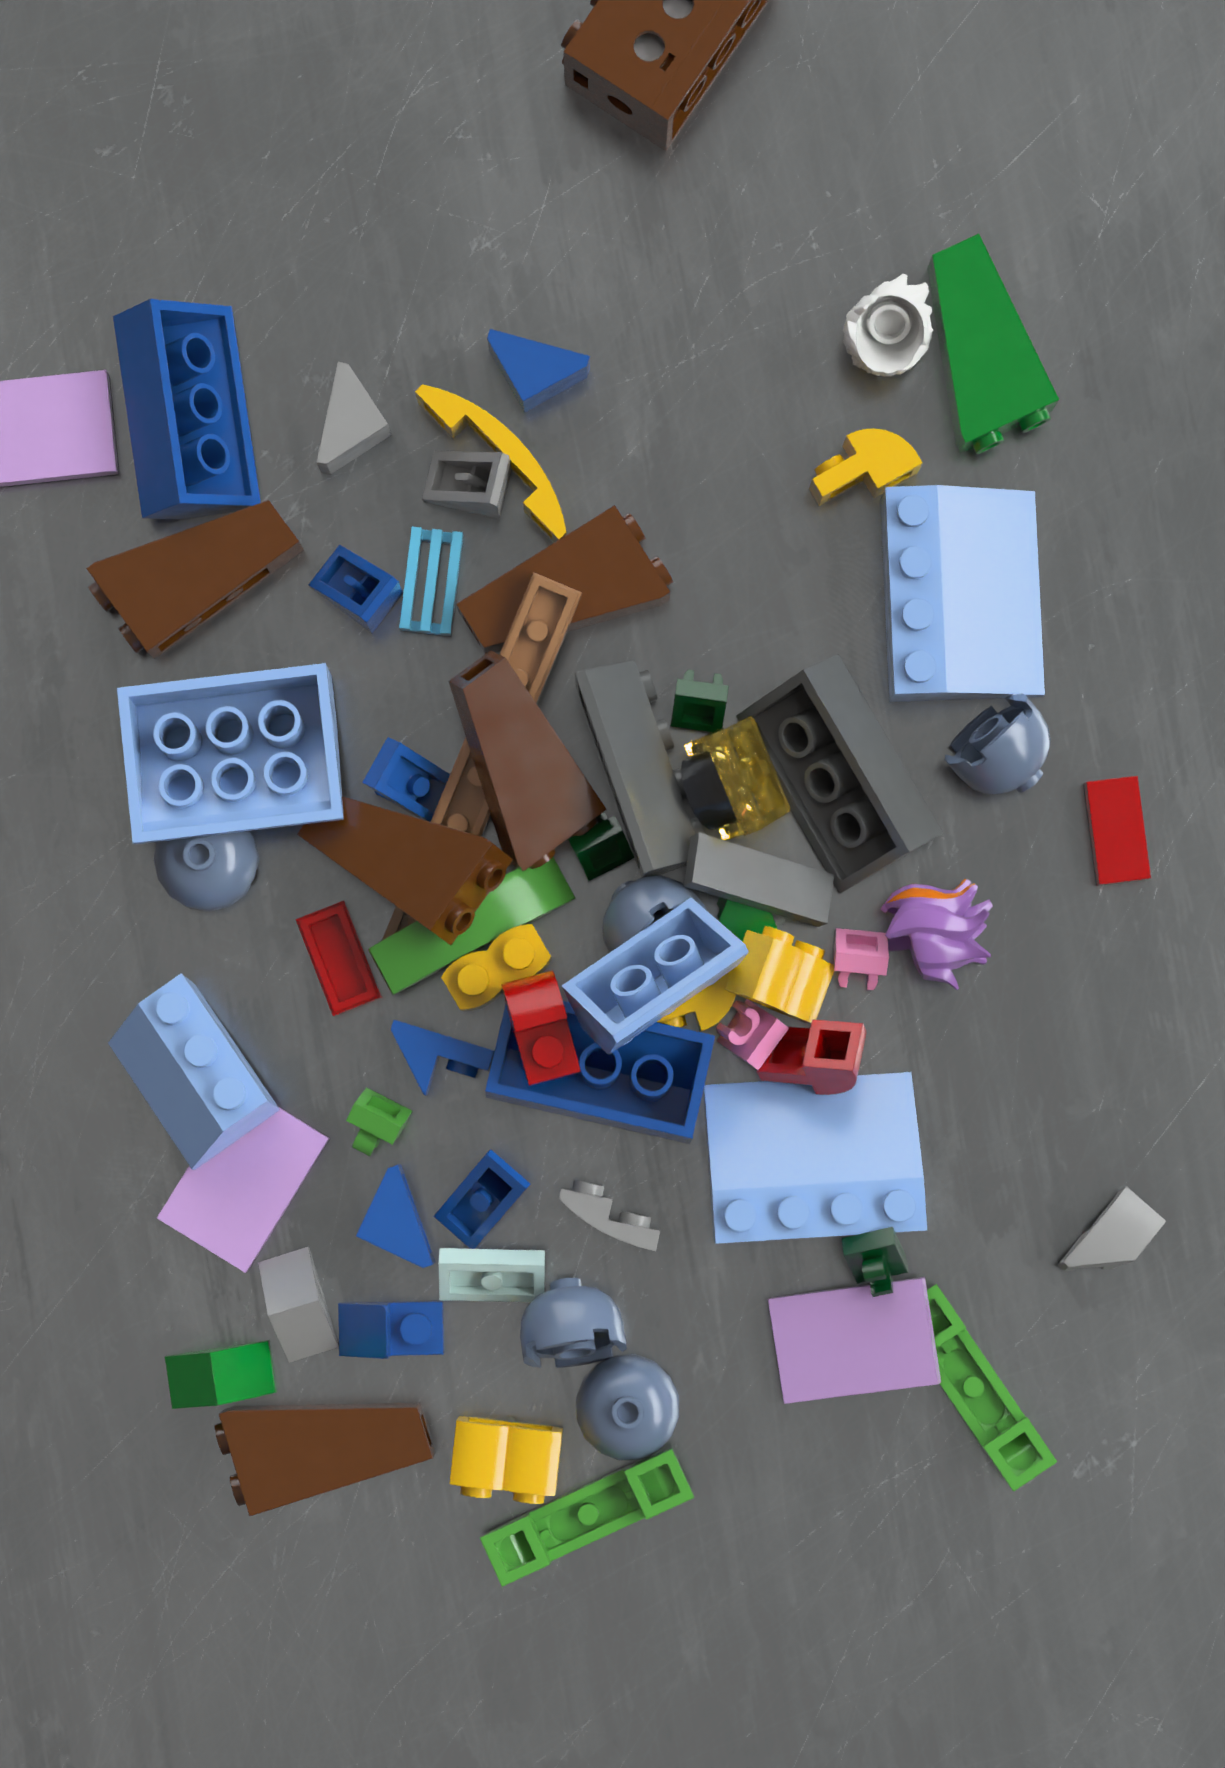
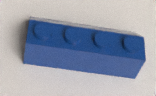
[113,299,261,519]
[485,1001,715,1144]

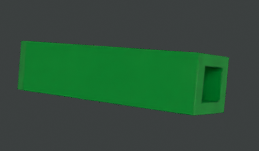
[927,233,1059,454]

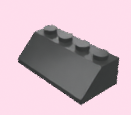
[736,654,943,894]
[575,660,705,878]

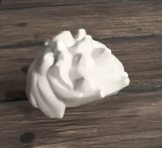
[843,274,933,377]

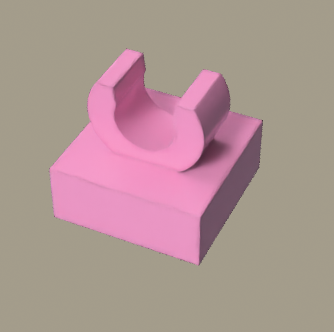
[833,928,889,990]
[716,999,789,1070]

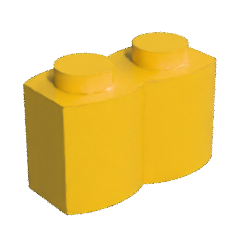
[441,924,552,1011]
[725,926,834,1024]
[449,1416,563,1504]

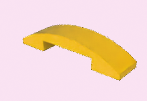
[415,384,567,543]

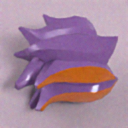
[881,879,993,990]

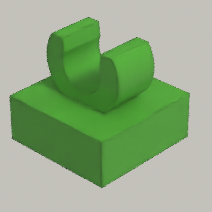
[346,1087,412,1156]

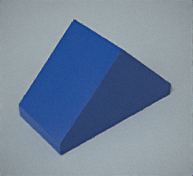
[487,329,590,413]
[308,545,403,634]
[356,1164,436,1268]

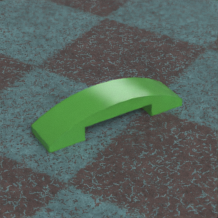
[368,857,576,995]
[927,1284,1057,1492]
[480,1448,694,1587]

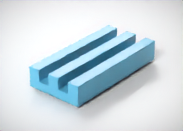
[399,526,464,636]

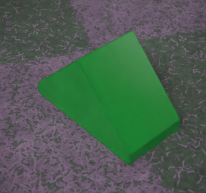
[165,1340,277,1409]

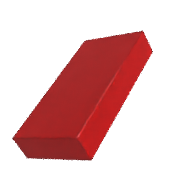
[1084,776,1151,886]
[295,901,383,1017]

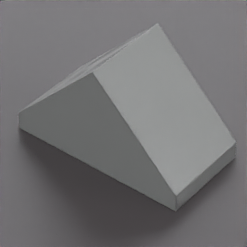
[316,362,391,474]
[422,451,512,520]
[258,1246,339,1363]

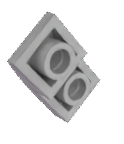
[559,1180,660,1251]

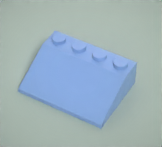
[880,485,1045,702]
[117,663,344,845]
[704,1072,927,1244]

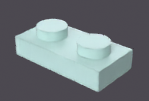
[438,1248,545,1302]

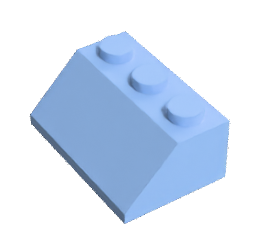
[562,897,749,1055]
[108,973,280,1170]

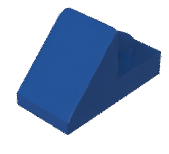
[362,737,450,822]
[391,1020,494,1096]
[433,1149,530,1249]
[338,1301,444,1359]

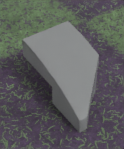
[1058,1186,1166,1271]

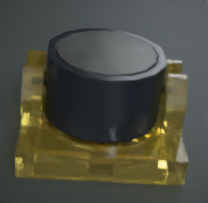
[681,716,791,841]

